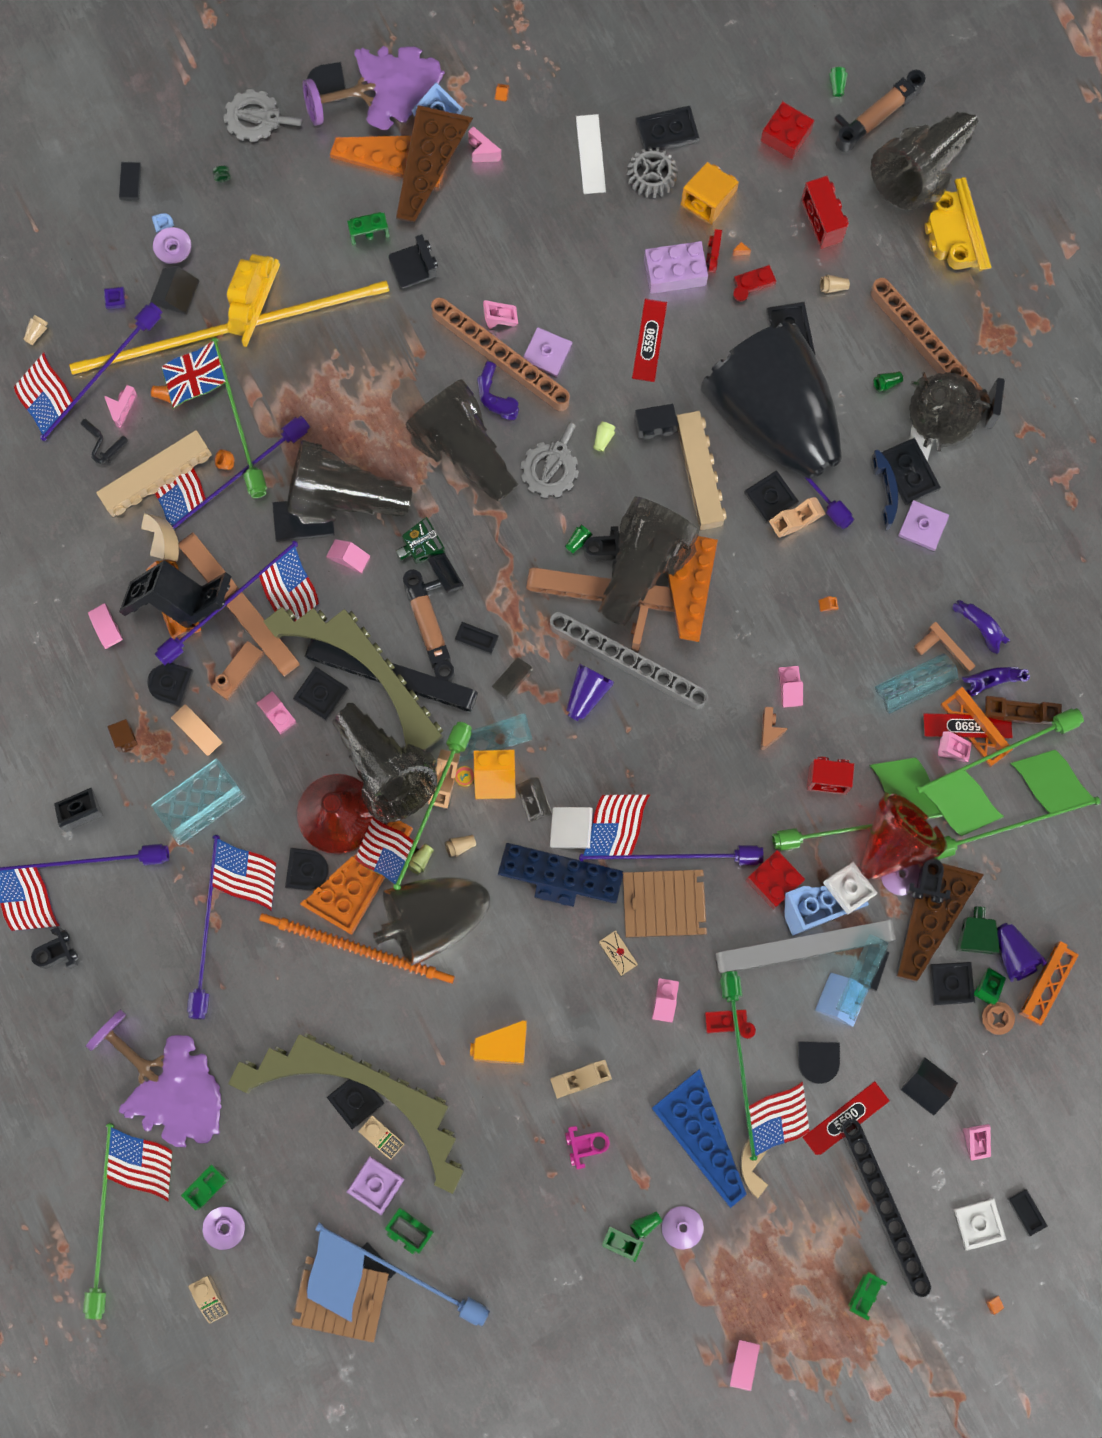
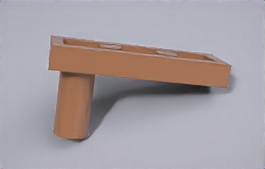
[914,622,975,673]
[211,641,264,701]

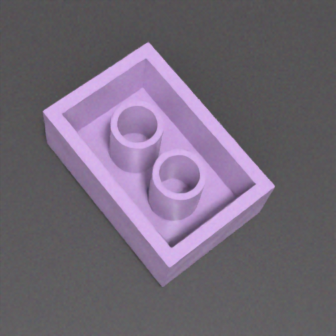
[644,241,708,294]

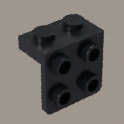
[388,234,438,288]

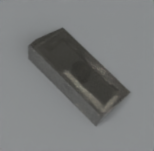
[492,657,533,700]
[515,777,552,822]

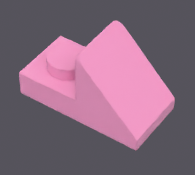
[468,127,501,162]
[483,300,518,329]
[105,385,137,428]
[778,666,803,708]
[257,691,297,735]
[938,732,972,762]
[652,978,679,1023]

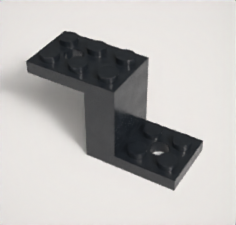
[119,560,232,628]

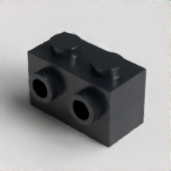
[634,404,678,439]

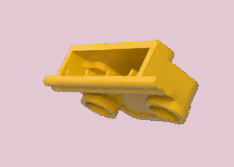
[924,177,991,271]
[227,254,280,347]

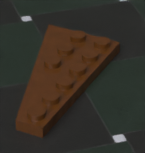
[396,105,473,223]
[896,859,984,982]

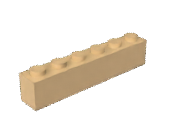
[676,411,727,530]
[96,430,212,517]

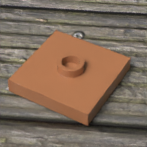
[631,605,648,653]

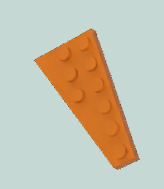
[330,136,444,188]
[659,529,718,642]
[300,818,413,934]

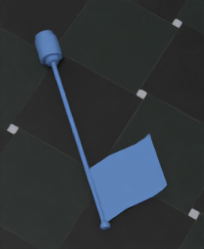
[307,1223,490,1326]

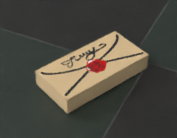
[599,931,638,976]

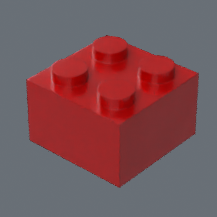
[761,101,815,160]
[807,757,854,794]
[746,850,805,910]

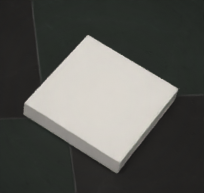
[550,807,593,849]
[823,861,878,915]
[953,1198,1006,1251]

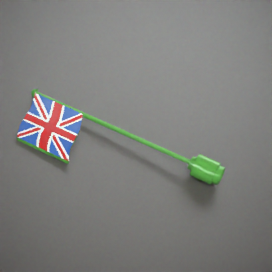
[162,337,267,498]

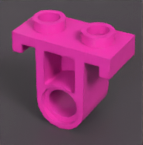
[565,1126,610,1169]

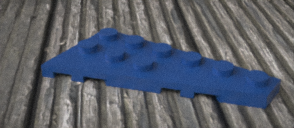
[651,1069,747,1208]

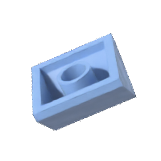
[412,83,464,116]
[815,973,868,1027]

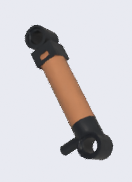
[835,69,926,152]
[403,569,455,682]

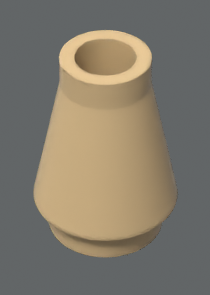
[820,274,850,294]
[23,315,48,345]
[445,835,476,858]

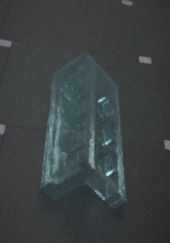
[875,653,959,714]
[459,714,532,763]
[836,934,889,1021]

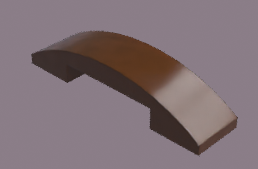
[985,696,1062,724]

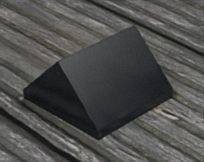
[150,266,199,315]
[54,788,103,832]
[900,1057,958,1116]

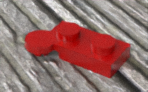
[706,229,722,273]
[733,265,776,302]
[705,1009,756,1039]

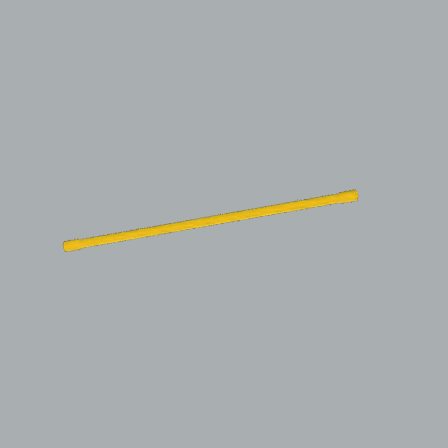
[69,280,389,375]

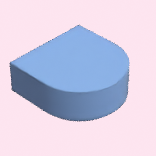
[151,213,174,234]

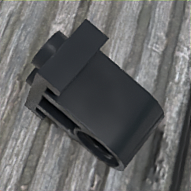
[584,526,624,570]
[906,859,951,903]
[31,927,79,969]

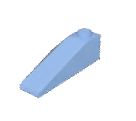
[785,886,869,936]

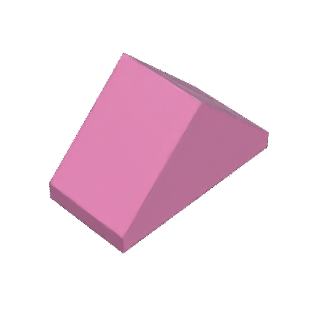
[326,540,370,574]
[963,1124,991,1161]

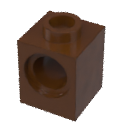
[107,719,138,753]

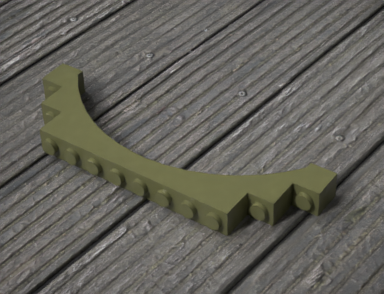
[263,607,444,813]
[228,1033,464,1194]

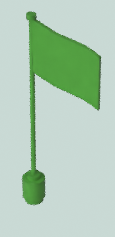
[915,708,1084,836]
[926,750,1101,860]
[772,758,943,851]

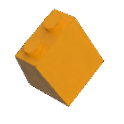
[681,162,739,224]
[474,750,515,799]
[470,1021,527,1065]

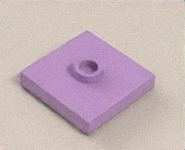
[523,327,573,377]
[898,500,949,551]
[347,1156,405,1215]

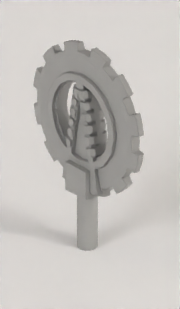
[224,89,302,142]
[521,422,579,498]

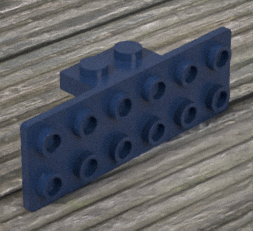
[498,843,624,907]

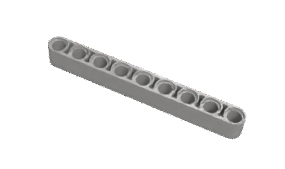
[550,612,708,709]
[715,920,896,974]

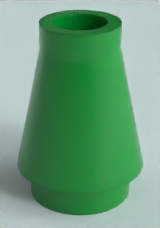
[829,67,848,97]
[873,371,904,392]
[565,524,593,554]
[630,1211,662,1240]

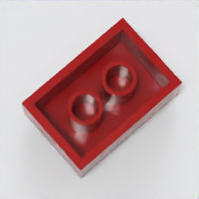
[801,176,849,249]

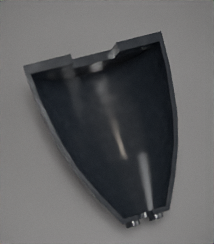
[701,322,842,479]

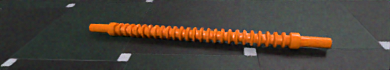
[259,913,455,984]

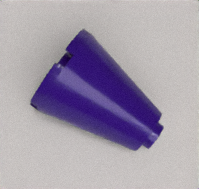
[566,664,614,721]
[997,923,1047,982]

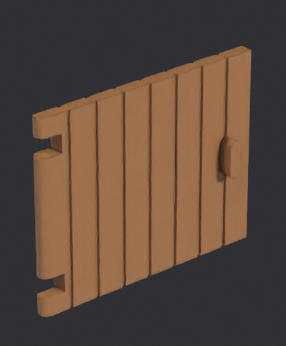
[623,870,707,938]
[291,1256,389,1343]

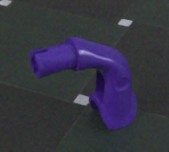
[477,361,519,420]
[953,600,1010,654]
[962,666,1030,696]

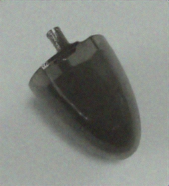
[373,877,490,966]

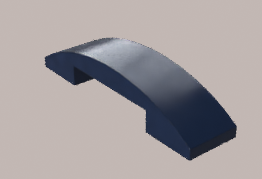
[872,450,898,530]

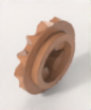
[982,1002,1015,1035]

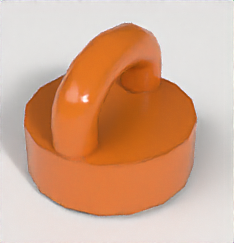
[215,449,235,470]

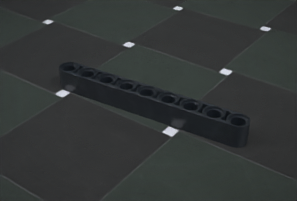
[304,639,478,712]
[840,1119,931,1297]

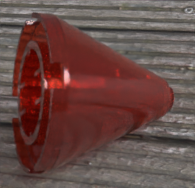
[297,774,378,855]
[860,793,947,879]

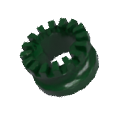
[212,166,231,182]

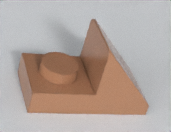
[761,707,788,750]

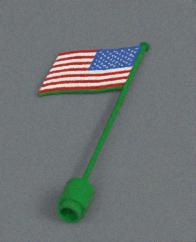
[720,971,810,1161]

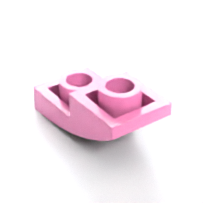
[88,603,123,649]
[730,1340,760,1391]

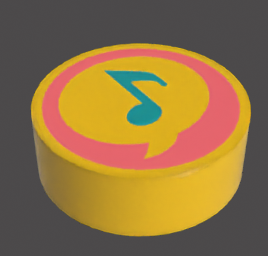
[455,766,474,787]

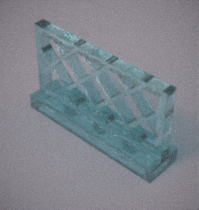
[151,758,246,845]

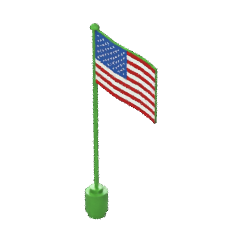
[355,722,472,890]
[83,1123,172,1319]

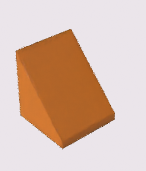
[495,83,509,101]
[732,242,751,256]
[818,596,838,612]
[986,1296,1004,1315]

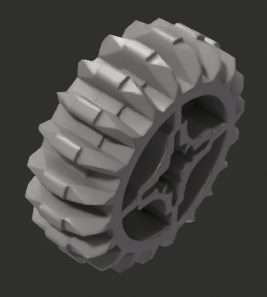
[627,147,678,198]

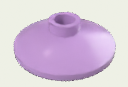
[153,227,191,264]
[881,855,920,895]
[662,1206,703,1249]
[203,1207,245,1250]

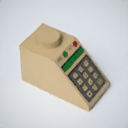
[358,1115,404,1160]
[188,1275,229,1324]

